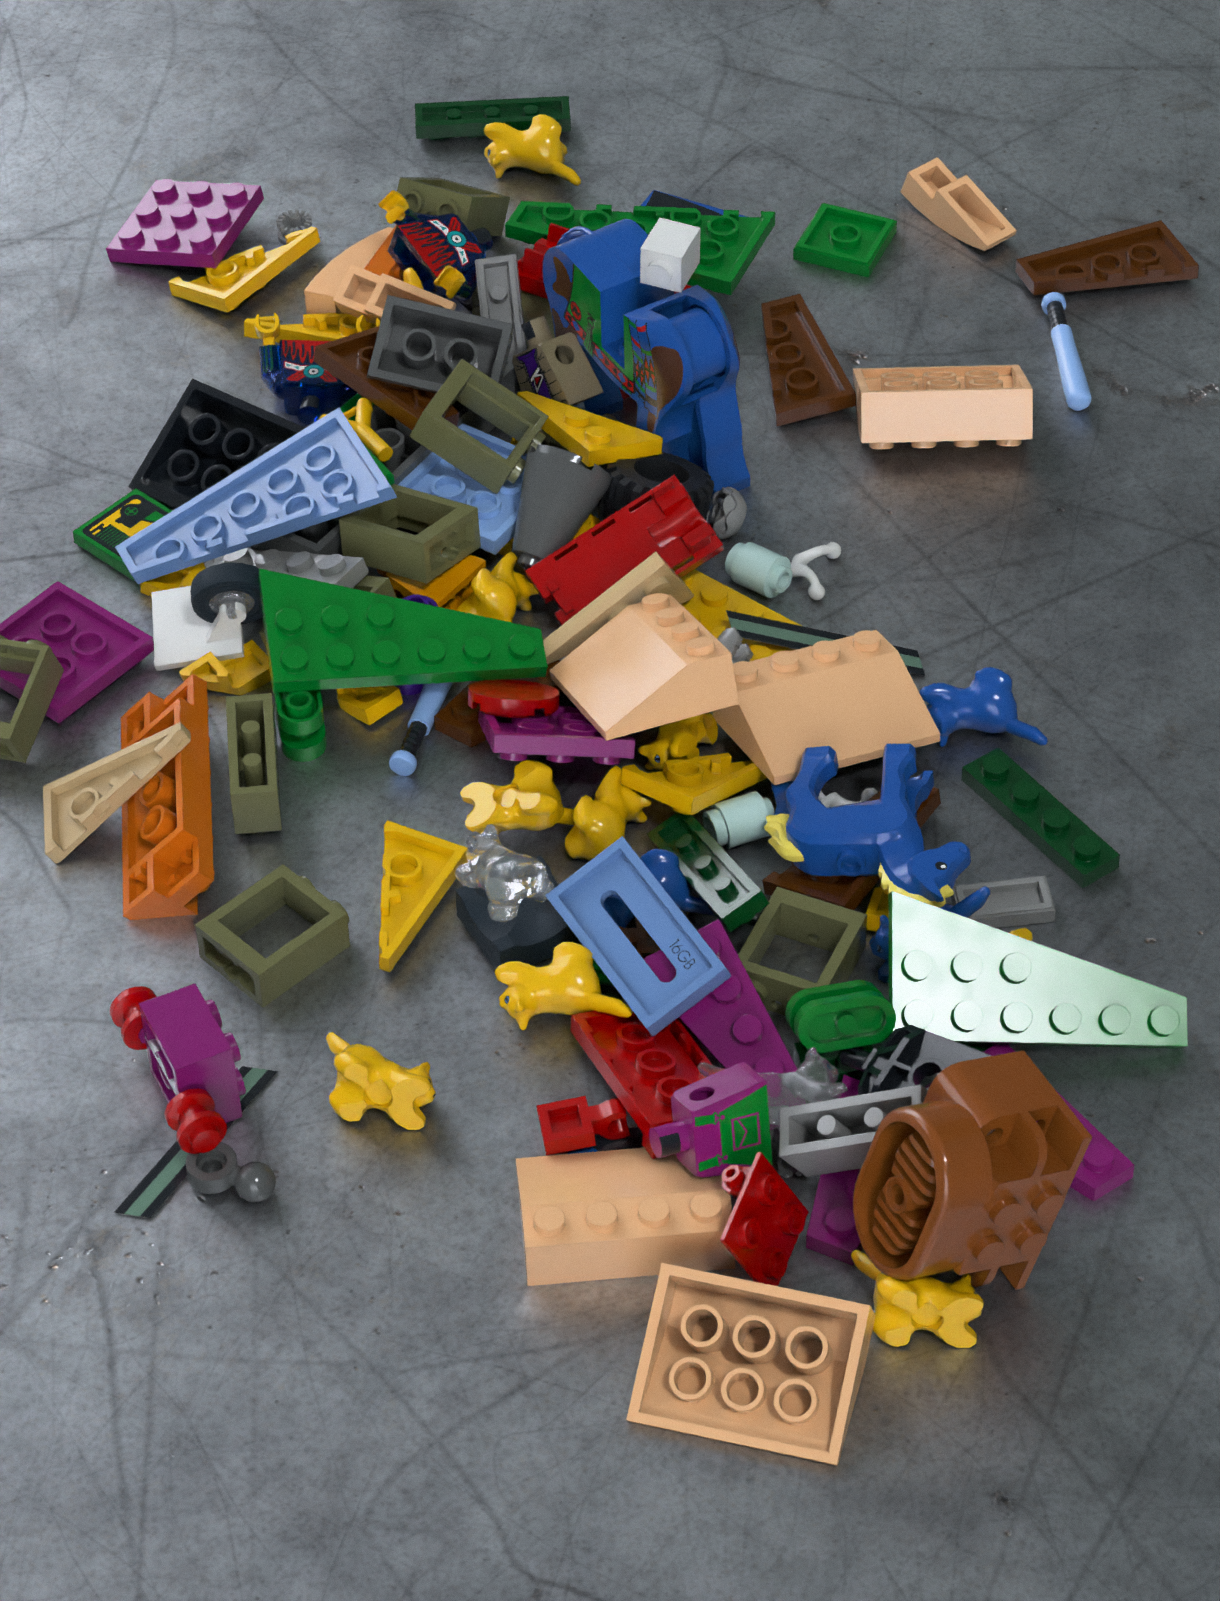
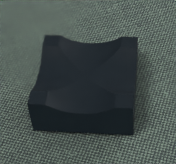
[455,855,582,970]

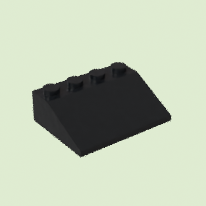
[128,378,305,509]

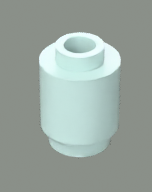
[725,542,793,598]
[702,791,775,849]

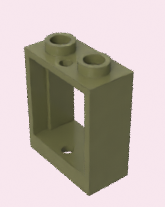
[397,177,510,237]
[409,359,549,494]
[339,484,481,584]
[0,635,64,763]
[195,864,350,1008]
[738,887,867,1016]

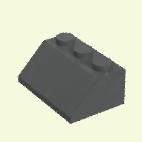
[367,295,513,393]

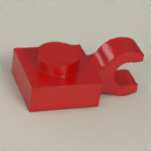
[536,1096,630,1156]

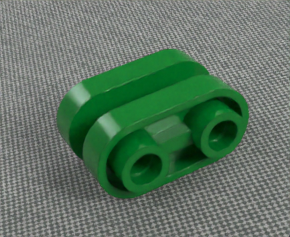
[274,690,327,762]
[785,980,896,1053]

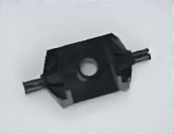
[840,1025,991,1095]

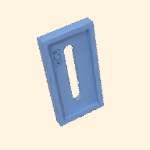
[545,836,732,1036]

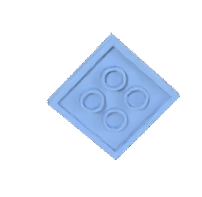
[398,423,527,555]

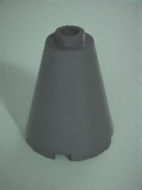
[512,444,612,570]

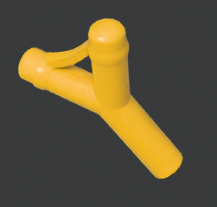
[319,398,393,462]

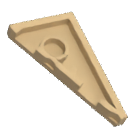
[543,552,694,665]
[43,722,191,864]

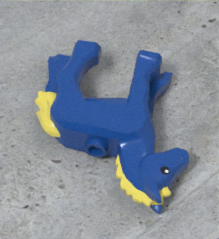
[764,744,971,910]

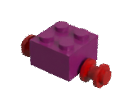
[109,983,246,1154]

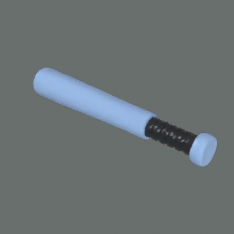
[1041,292,1092,411]
[389,682,453,776]

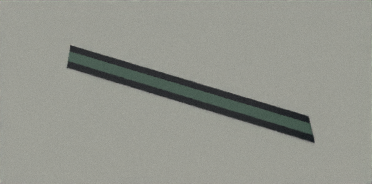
[726,610,925,676]
[114,1066,278,1218]

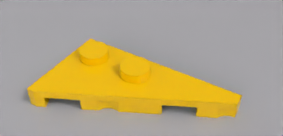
[168,226,320,313]
[517,391,663,467]
[621,753,767,815]

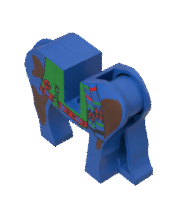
[543,219,750,499]

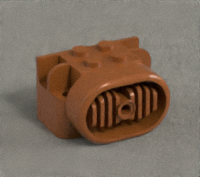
[853,1050,1092,1290]

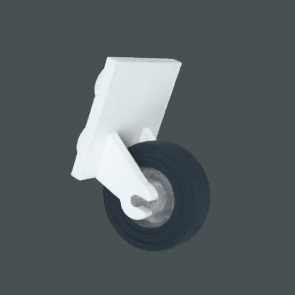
[151,562,263,671]

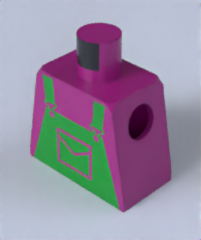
[649,1062,773,1177]

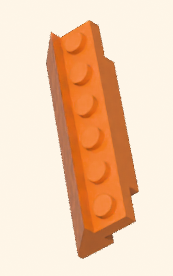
[121,674,215,920]

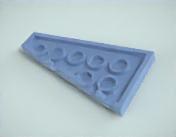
[115,407,397,584]

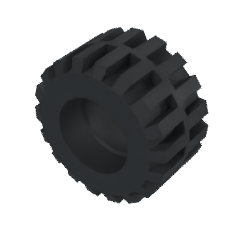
[597,452,714,521]

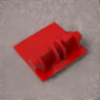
[720,1152,809,1286]

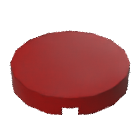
[468,679,559,718]

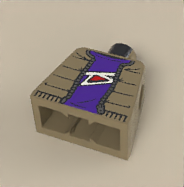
[512,316,604,406]

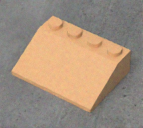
[853,365,1033,449]
[550,593,739,741]
[713,630,940,785]
[515,1148,735,1286]
[626,1263,875,1466]

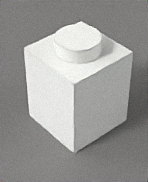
[640,218,701,293]

